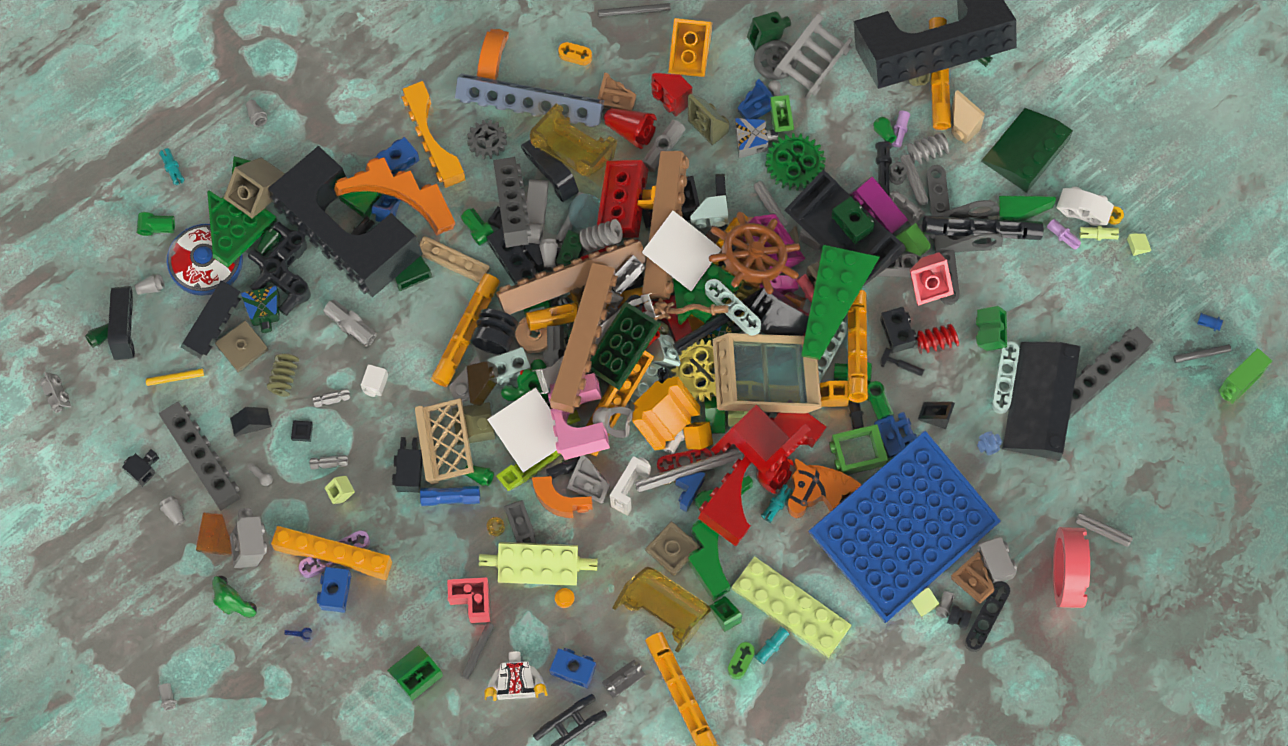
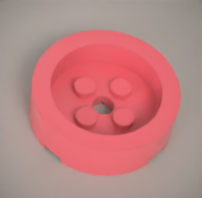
[1053,527,1090,608]

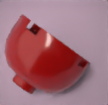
[757,457,794,494]

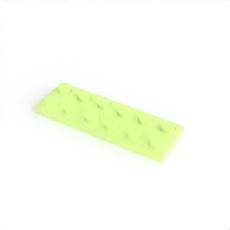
[731,556,852,658]

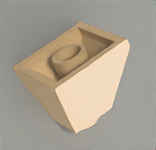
[951,90,985,144]

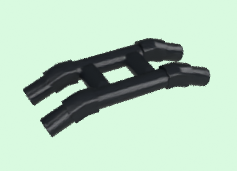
[533,694,607,746]

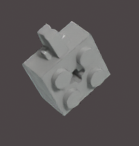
[230,508,267,568]

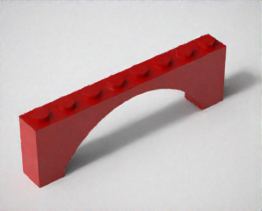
[698,399,827,546]

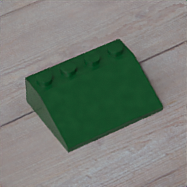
[981,108,1073,193]
[590,302,662,390]

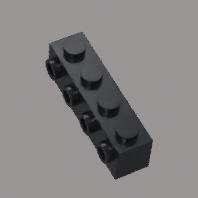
[180,280,241,359]

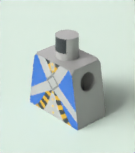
[735,118,778,158]

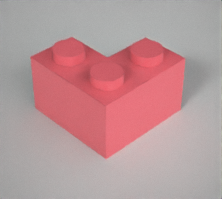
[447,577,490,623]

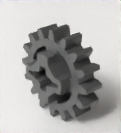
[467,120,507,159]

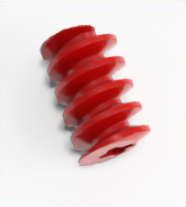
[917,324,959,355]

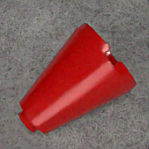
[604,108,657,149]

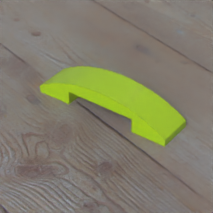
[496,450,561,491]

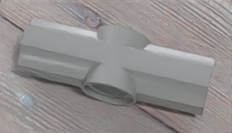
[642,120,686,172]
[323,299,377,347]

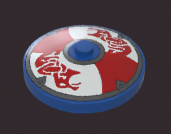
[167,224,243,296]

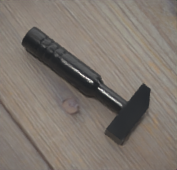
[880,347,925,376]

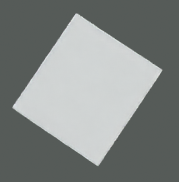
[642,211,722,291]
[487,388,558,472]

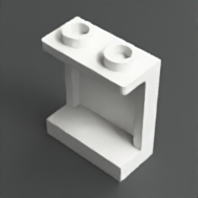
[610,456,651,516]

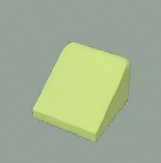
[1127,234,1151,256]
[911,587,939,617]

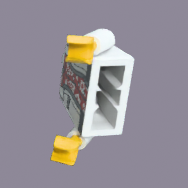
[484,651,547,701]

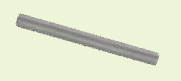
[635,448,745,492]

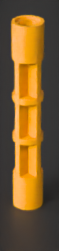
[929,17,951,130]
[431,273,500,387]
[526,287,648,331]
[848,290,868,403]
[645,632,719,746]

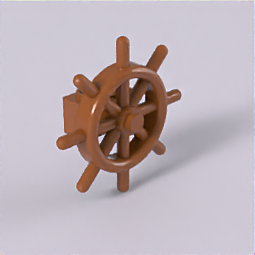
[709,212,800,294]

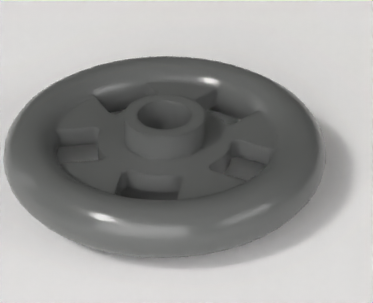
[754,40,798,80]

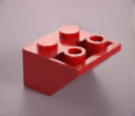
[651,73,693,117]

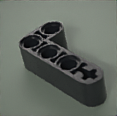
[521,135,579,203]
[108,286,135,360]

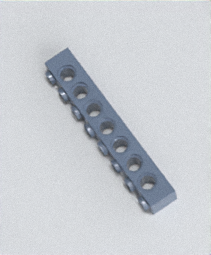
[455,73,604,127]

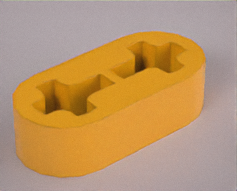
[558,42,592,66]

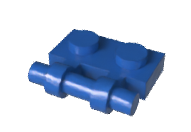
[874,412,917,458]

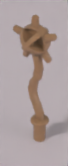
[650,298,729,321]

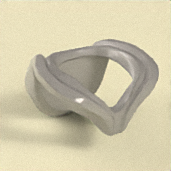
[593,407,633,438]

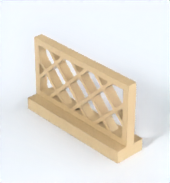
[414,398,474,485]

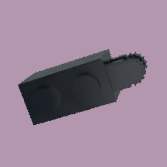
[392,437,423,493]

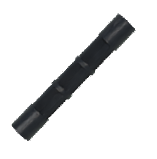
[922,216,1044,240]

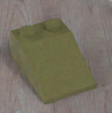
[688,94,729,146]

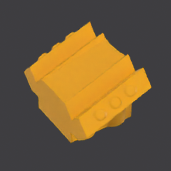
[632,376,700,450]

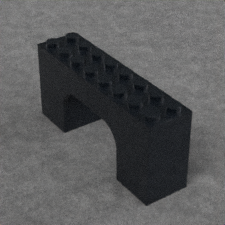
[853,0,1017,89]
[268,146,423,298]

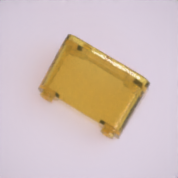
[530,103,617,176]

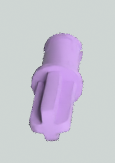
[891,111,910,147]
[1047,219,1081,250]

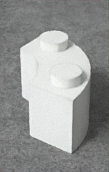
[1056,186,1114,226]

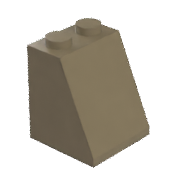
[224,157,285,218]

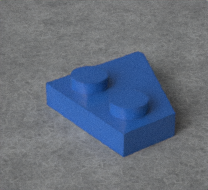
[738,79,773,119]

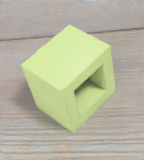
[325,476,355,504]

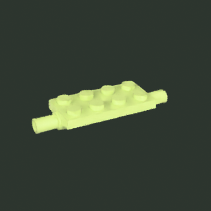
[479,542,598,585]

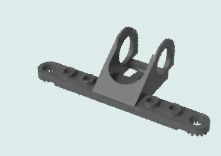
[927,165,1003,305]

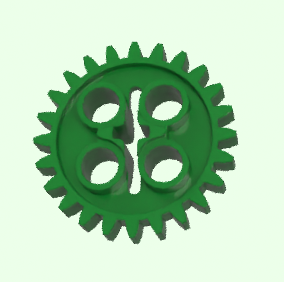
[765,133,826,191]

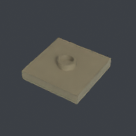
[215,320,269,372]
[645,521,701,576]

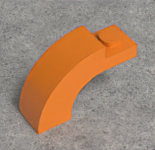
[477,29,509,80]
[532,476,593,518]

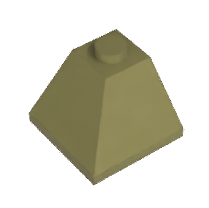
[452,402,495,445]

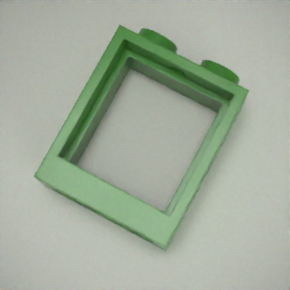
[1219,348,1272,404]
[829,424,888,475]

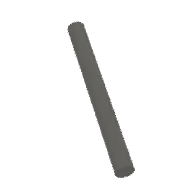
[598,3,671,17]

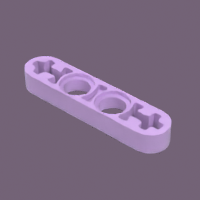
[299,531,370,578]

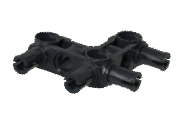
[248,222,311,316]

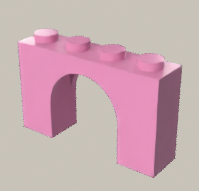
[548,373,610,460]

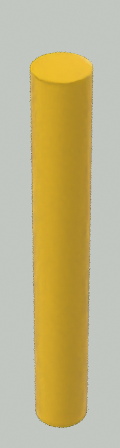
[146,368,204,386]

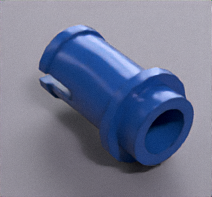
[1197,313,1223,331]

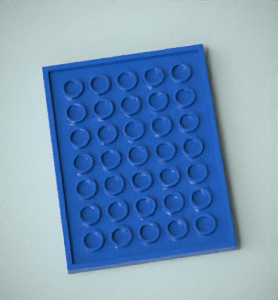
[808,431,1001,623]

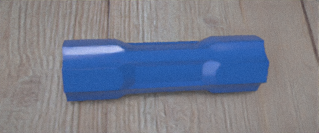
[420,486,480,506]

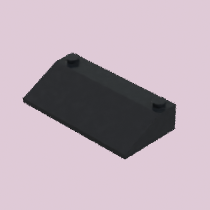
[784,169,907,286]
[1002,342,1081,461]

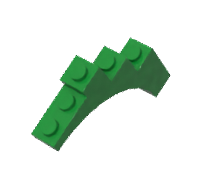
[688,475,753,601]

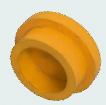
[555,588,575,608]

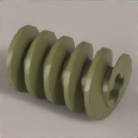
[267,354,299,397]

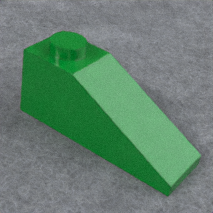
[997,196,1056,221]

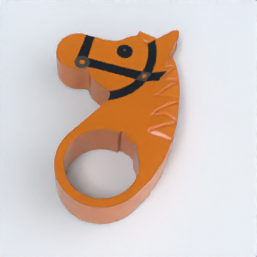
[787,459,861,518]

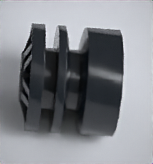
[470,309,518,355]

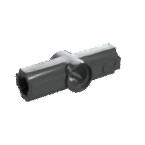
[543,326,566,367]

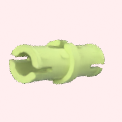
[1079,226,1119,241]

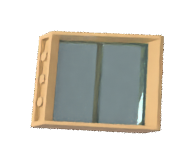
[713,333,822,413]

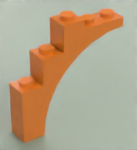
[334,157,455,236]

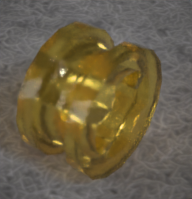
[487,517,505,536]

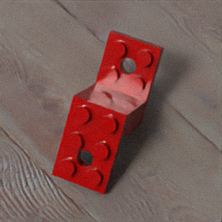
[710,404,810,475]

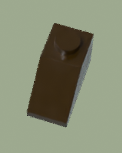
[466,361,498,406]

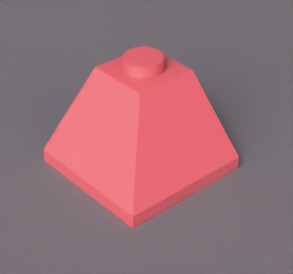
[910,252,954,306]

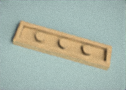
[419,236,490,283]

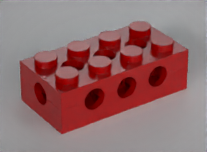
[597,160,649,238]

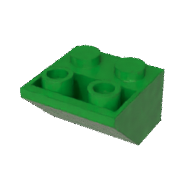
[387,645,443,701]

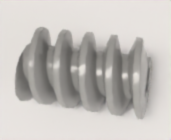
[907,133,949,164]
[580,219,623,251]

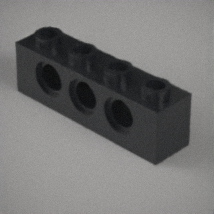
[487,228,537,285]

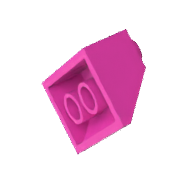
[743,214,806,274]

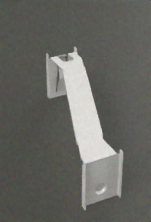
[533,293,658,394]

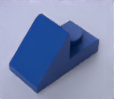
[372,194,400,222]
[676,472,705,512]

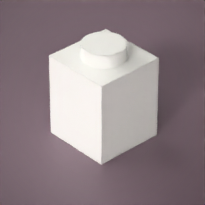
[361,364,388,397]

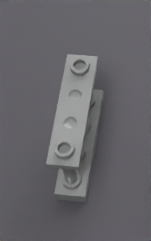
[773,14,853,99]

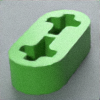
[728,642,755,680]

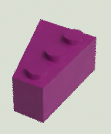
[849,176,908,234]

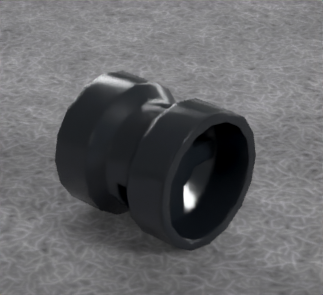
[947,604,972,630]

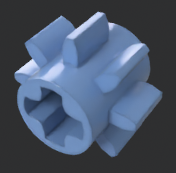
[977,431,1002,455]

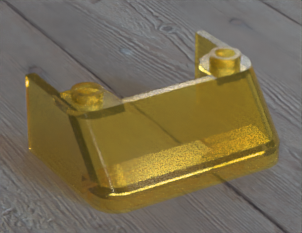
[612,567,711,653]

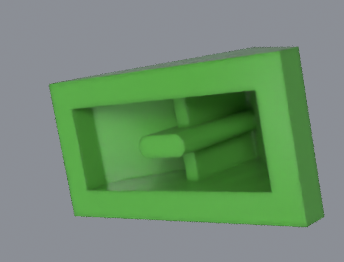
[770,95,794,132]
[895,223,931,256]

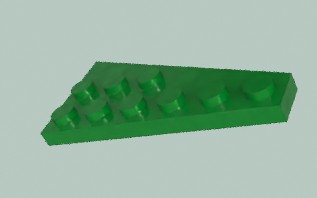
[801,245,879,360]

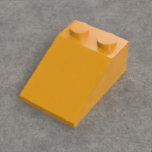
[668,18,713,77]

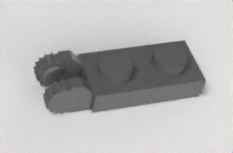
[504,500,536,543]

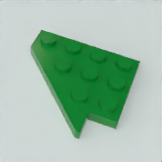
[207,190,277,268]
[673,263,742,325]

